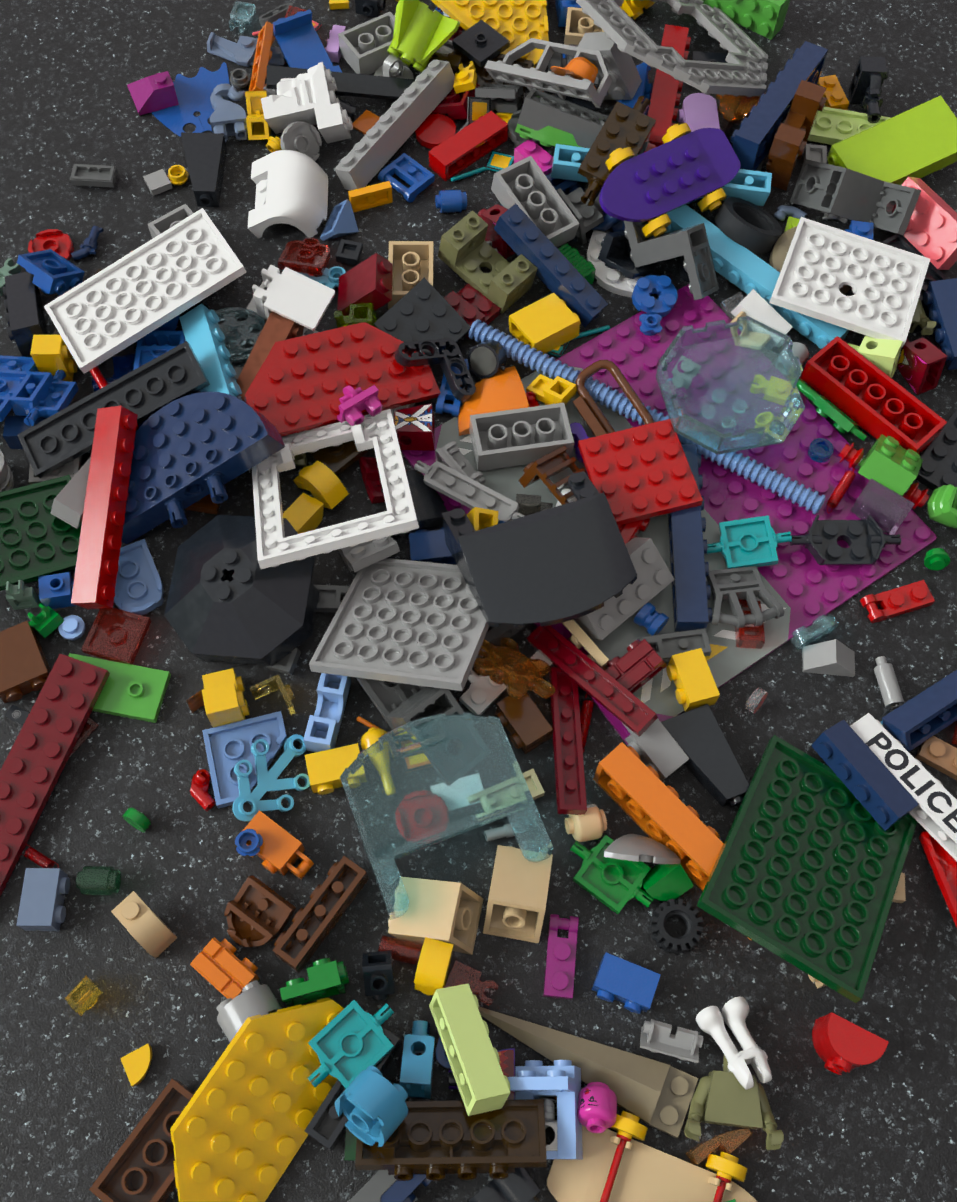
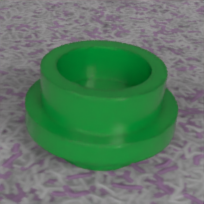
[924,548,950,571]

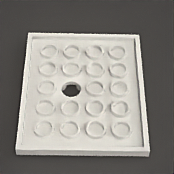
[769,217,930,347]

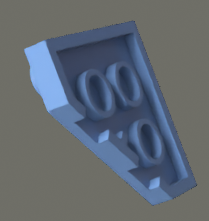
[202,711,287,809]

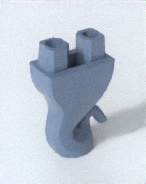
[209,84,248,142]

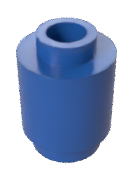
[435,190,467,213]

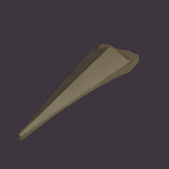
[479,1007,699,1139]

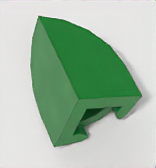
[643,864,694,901]

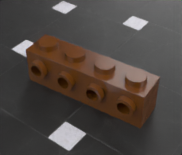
[272,856,369,973]

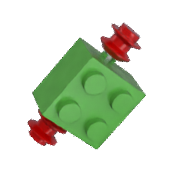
[838,434,929,509]

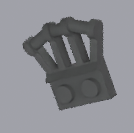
[706,566,784,628]

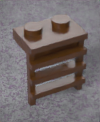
[518,445,586,505]

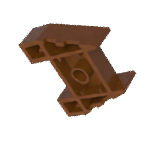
[766,80,827,191]

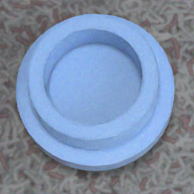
[58,615,85,640]

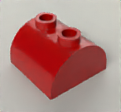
[812,1012,889,1075]

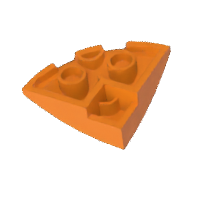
[458,366,529,436]

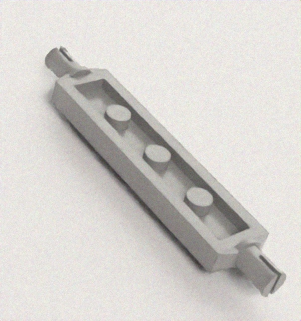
[414,460,524,522]

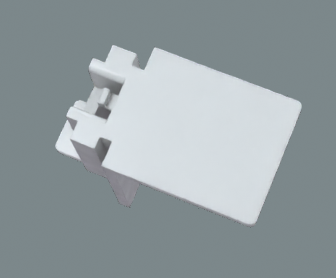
[246,265,335,331]

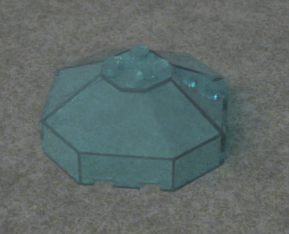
[656,316,805,455]

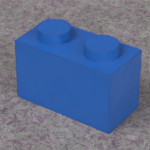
[592,953,661,1014]

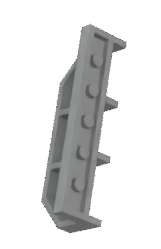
[485,38,612,108]

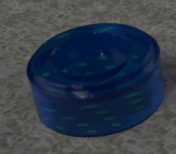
[808,438,834,463]

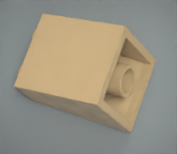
[483,845,553,943]
[388,877,483,955]

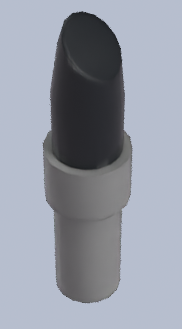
[484,821,535,841]

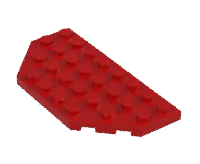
[244,322,440,437]

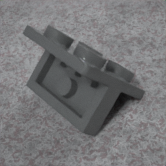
[556,187,604,244]

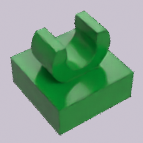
[27,603,64,638]

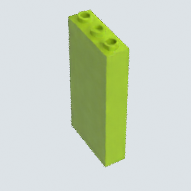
[827,95,957,185]

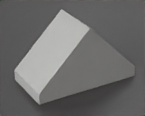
[802,639,855,677]

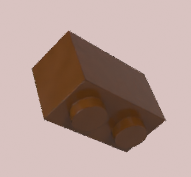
[495,688,553,754]

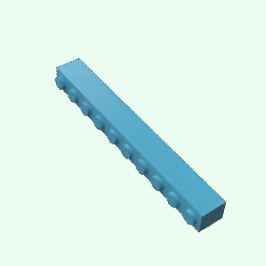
[551,144,772,206]
[665,205,849,349]

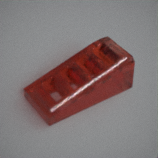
[735,599,765,649]

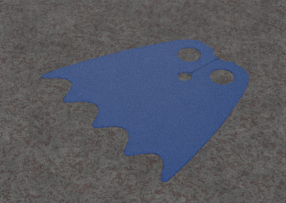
[151,62,229,137]

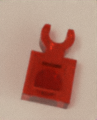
[444,961,499,1005]

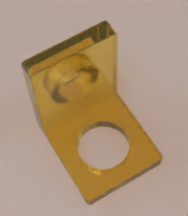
[250,674,295,715]

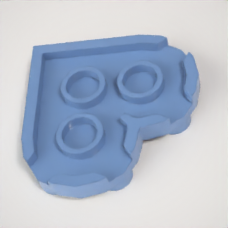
[113,539,164,617]

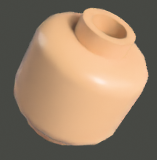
[565,804,607,842]

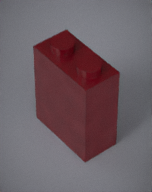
[337,253,393,323]

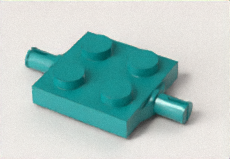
[707,515,792,569]
[307,1000,395,1088]

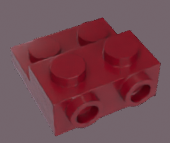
[430,81,480,120]
[444,284,501,340]

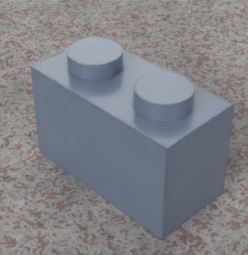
[16,868,70,931]

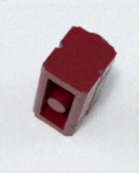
[605,638,667,694]

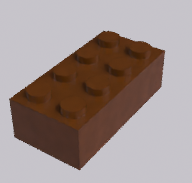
[89,1078,195,1202]

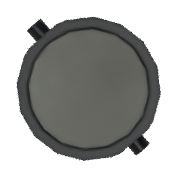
[468,340,507,378]

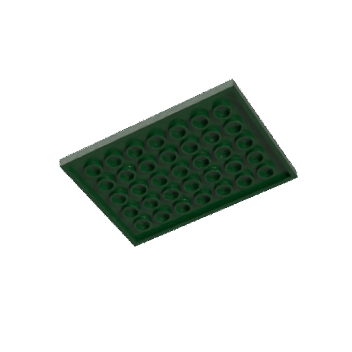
[697,735,917,1003]

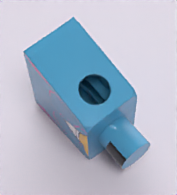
[400,1020,435,1099]

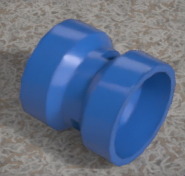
[633,602,669,636]

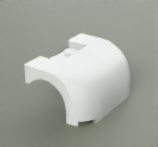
[248,150,328,239]

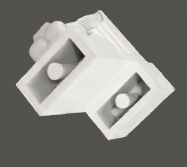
[261,62,353,143]

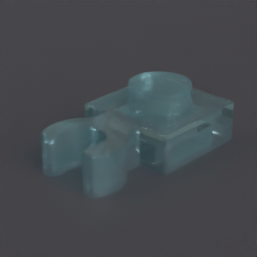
[229,1,256,33]

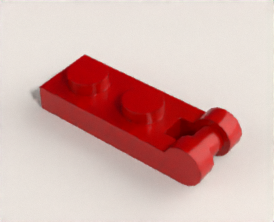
[860,580,935,623]

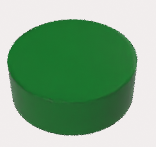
[122,808,151,832]

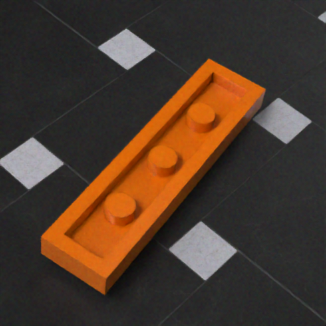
[249,21,275,91]

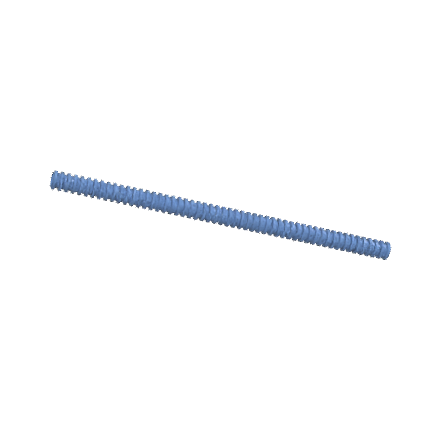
[469,319,826,515]

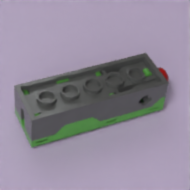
[515,88,656,155]

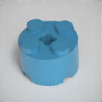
[335,1065,408,1147]

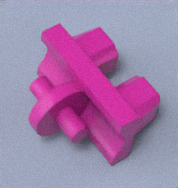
[337,385,383,426]

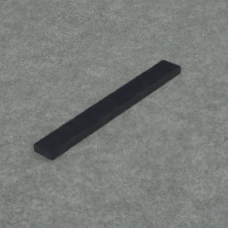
[266,65,415,101]

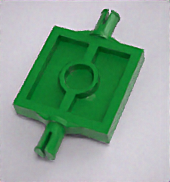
[570,835,654,914]

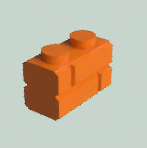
[190,937,260,999]

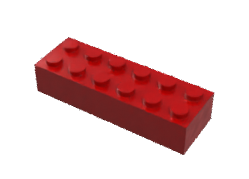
[800,336,947,454]

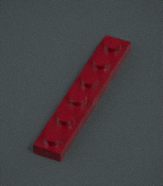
[526,625,658,737]
[549,667,587,815]

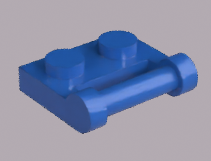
[378,153,435,203]

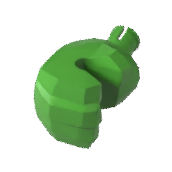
[927,484,957,529]

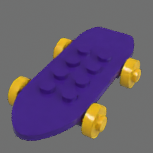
[599,123,741,238]

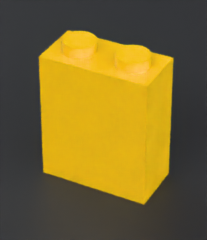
[509,293,581,355]

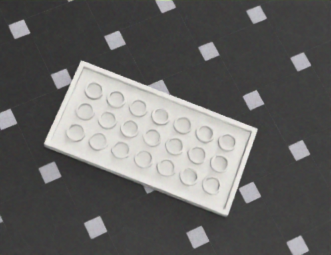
[44,208,246,374]

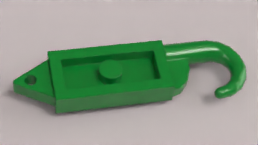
[794,378,867,441]

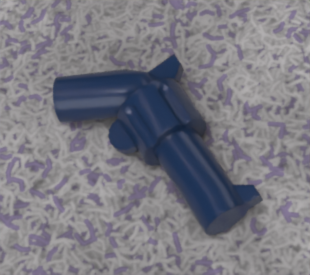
[71,226,104,261]

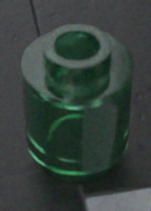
[76,866,121,895]

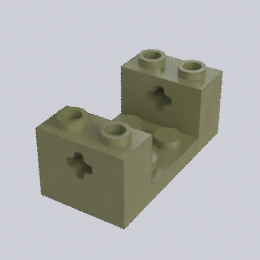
[438,210,538,314]

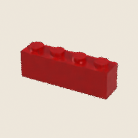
[429,111,508,181]

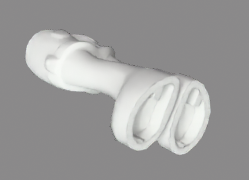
[696,996,772,1090]

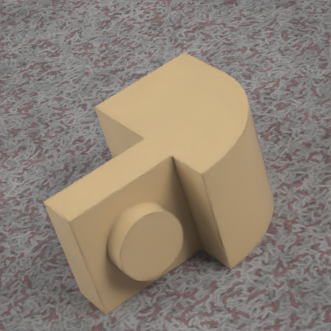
[111,891,177,958]

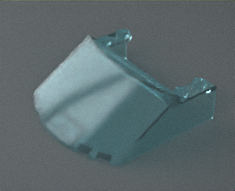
[340,713,554,920]

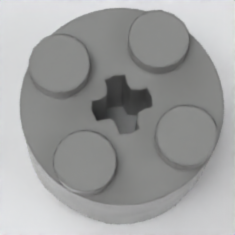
[216,980,282,1042]

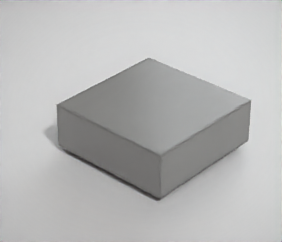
[143,169,172,196]

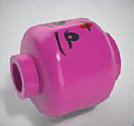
[577,1082,617,1133]

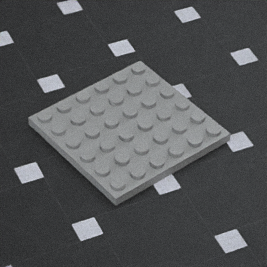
[309,558,489,691]

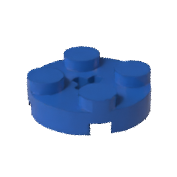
[632,275,678,317]

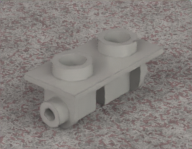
[640,1019,703,1063]

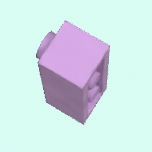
[325,25,346,63]

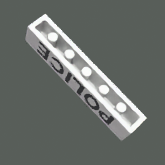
[850,713,957,861]

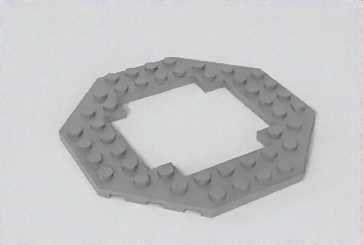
[576,0,768,97]

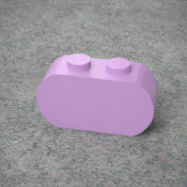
[677,93,720,132]

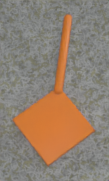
[352,110,380,135]

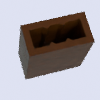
[0,621,51,703]

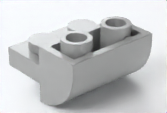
[338,536,400,572]

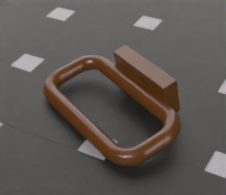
[573,360,654,437]

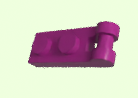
[543,914,579,1000]

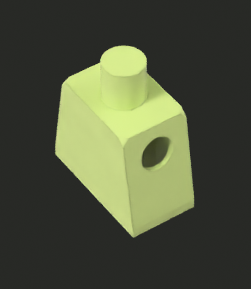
[848,336,903,378]

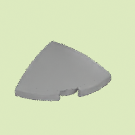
[604,834,681,864]

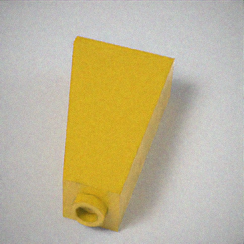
[283,493,324,534]

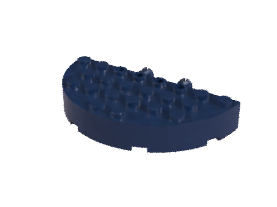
[121,392,285,544]

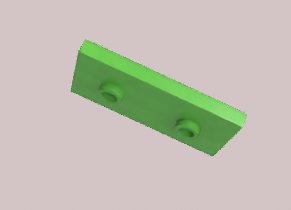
[69,653,171,723]

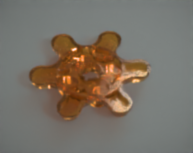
[474,637,556,699]

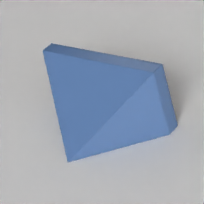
[320,199,359,241]

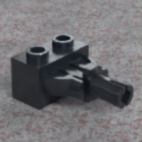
[849,56,889,124]

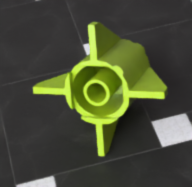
[387,0,460,72]

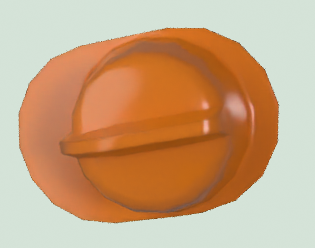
[550,57,598,89]

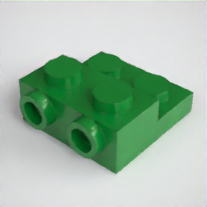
[280,958,349,1007]

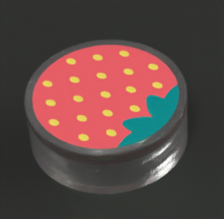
[745,687,768,714]

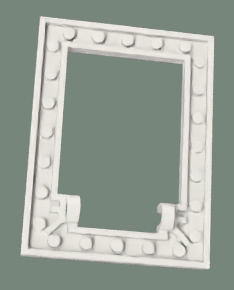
[252,409,419,569]

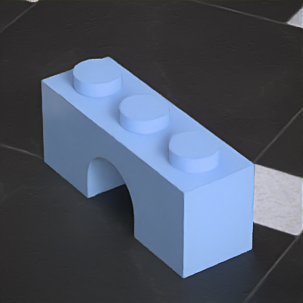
[303,673,351,752]

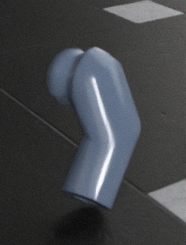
[774,205,808,221]

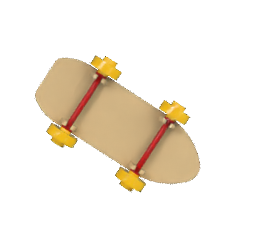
[546,1111,757,1202]

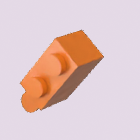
[242,810,314,880]

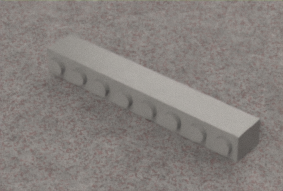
[335,60,455,191]

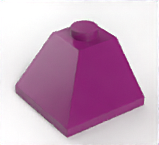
[127,71,179,116]

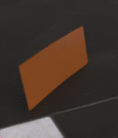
[186,688,204,713]

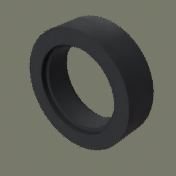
[714,197,782,253]

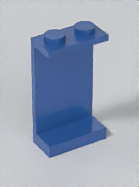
[273,10,342,72]

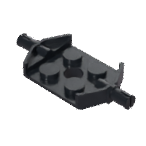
[790,515,901,565]

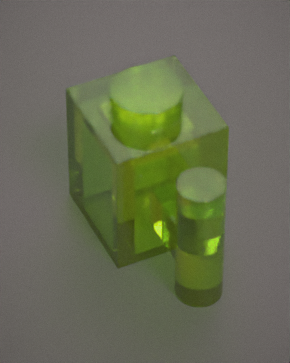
[333,303,377,328]

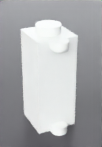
[731,289,792,350]

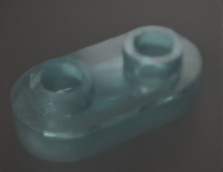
[791,614,839,650]

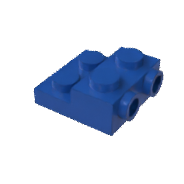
[17,249,85,295]

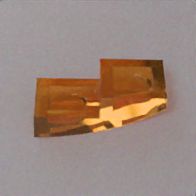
[686,1129,752,1164]

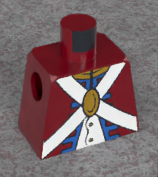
[394,404,435,451]

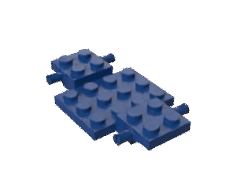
[0,355,79,426]

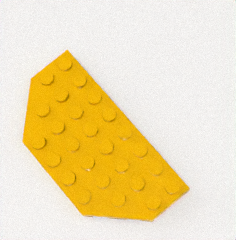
[431,0,549,68]
[170,997,344,1202]

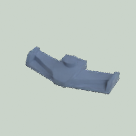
[207,32,286,67]

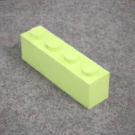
[429,983,510,1116]

